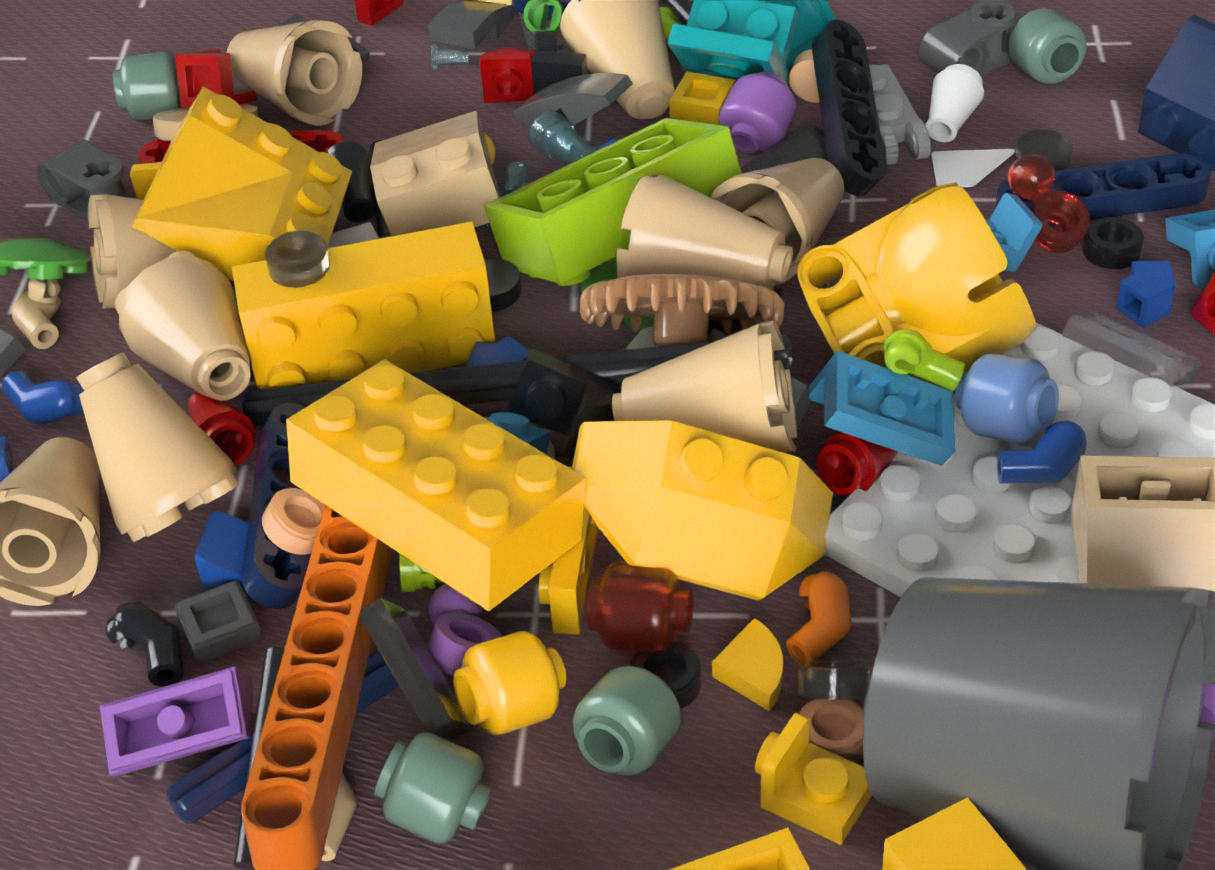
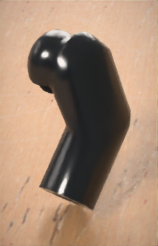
[105,602,184,687]

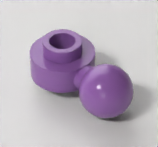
[428,584,502,676]

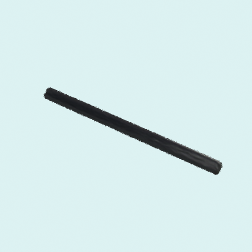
[242,333,793,426]

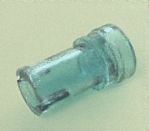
[529,110,599,166]

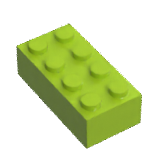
[484,118,742,286]

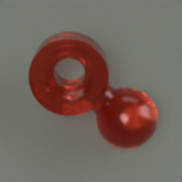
[1008,154,1090,253]

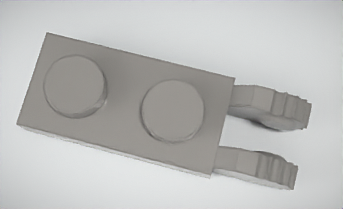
[841,64,931,165]

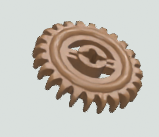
[580,274,784,347]

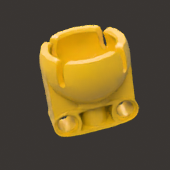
[797,182,1036,380]

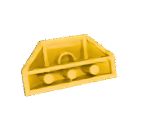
[572,421,833,601]

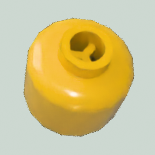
[453,631,566,735]

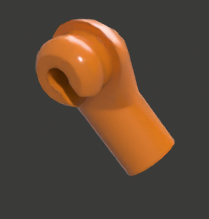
[786,571,852,667]

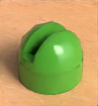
[523,0,565,35]

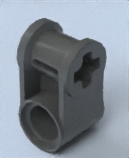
[919,0,1017,76]
[36,139,131,220]

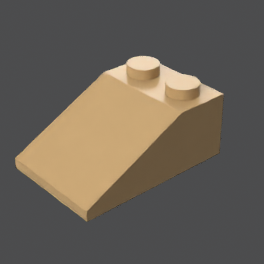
[370,110,500,236]

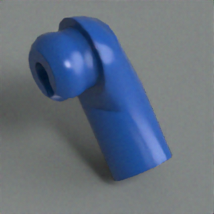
[1,371,84,424]
[997,421,1087,484]

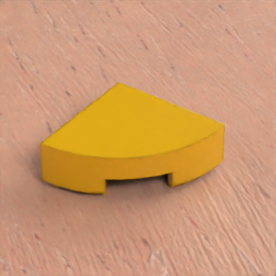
[712,618,783,711]

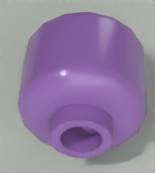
[719,72,797,153]

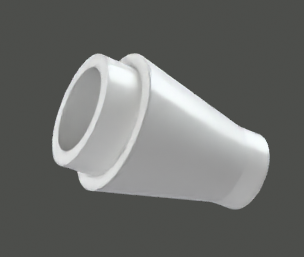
[925,64,984,142]

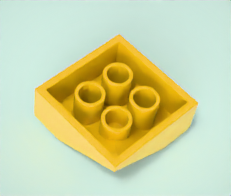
[132,86,352,281]

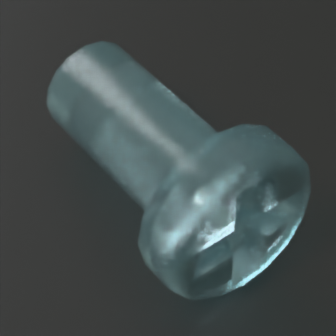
[431,44,468,70]

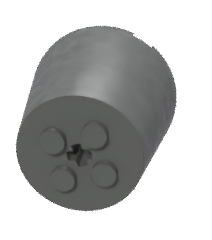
[863,577,1215,870]

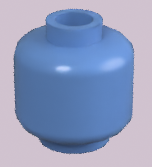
[955,354,1059,443]

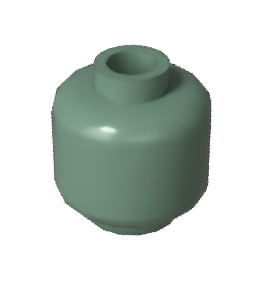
[1008,8,1087,84]
[113,51,182,122]
[572,665,681,776]
[374,732,493,844]

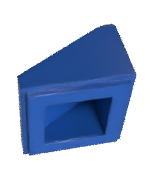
[195,511,280,592]

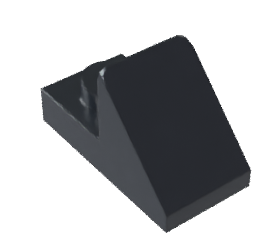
[506,348,622,459]

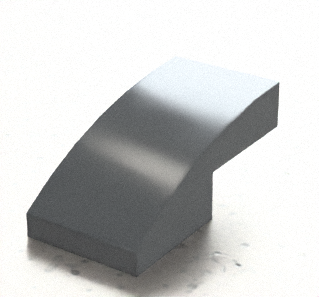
[428,0,516,49]
[513,73,633,129]

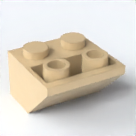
[1071,455,1215,591]

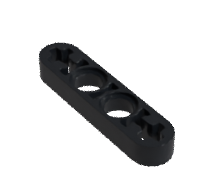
[812,19,886,196]

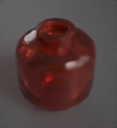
[587,561,694,654]

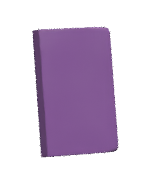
[100,666,253,777]

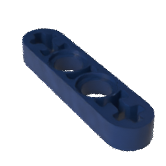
[995,153,1212,227]
[242,402,311,609]

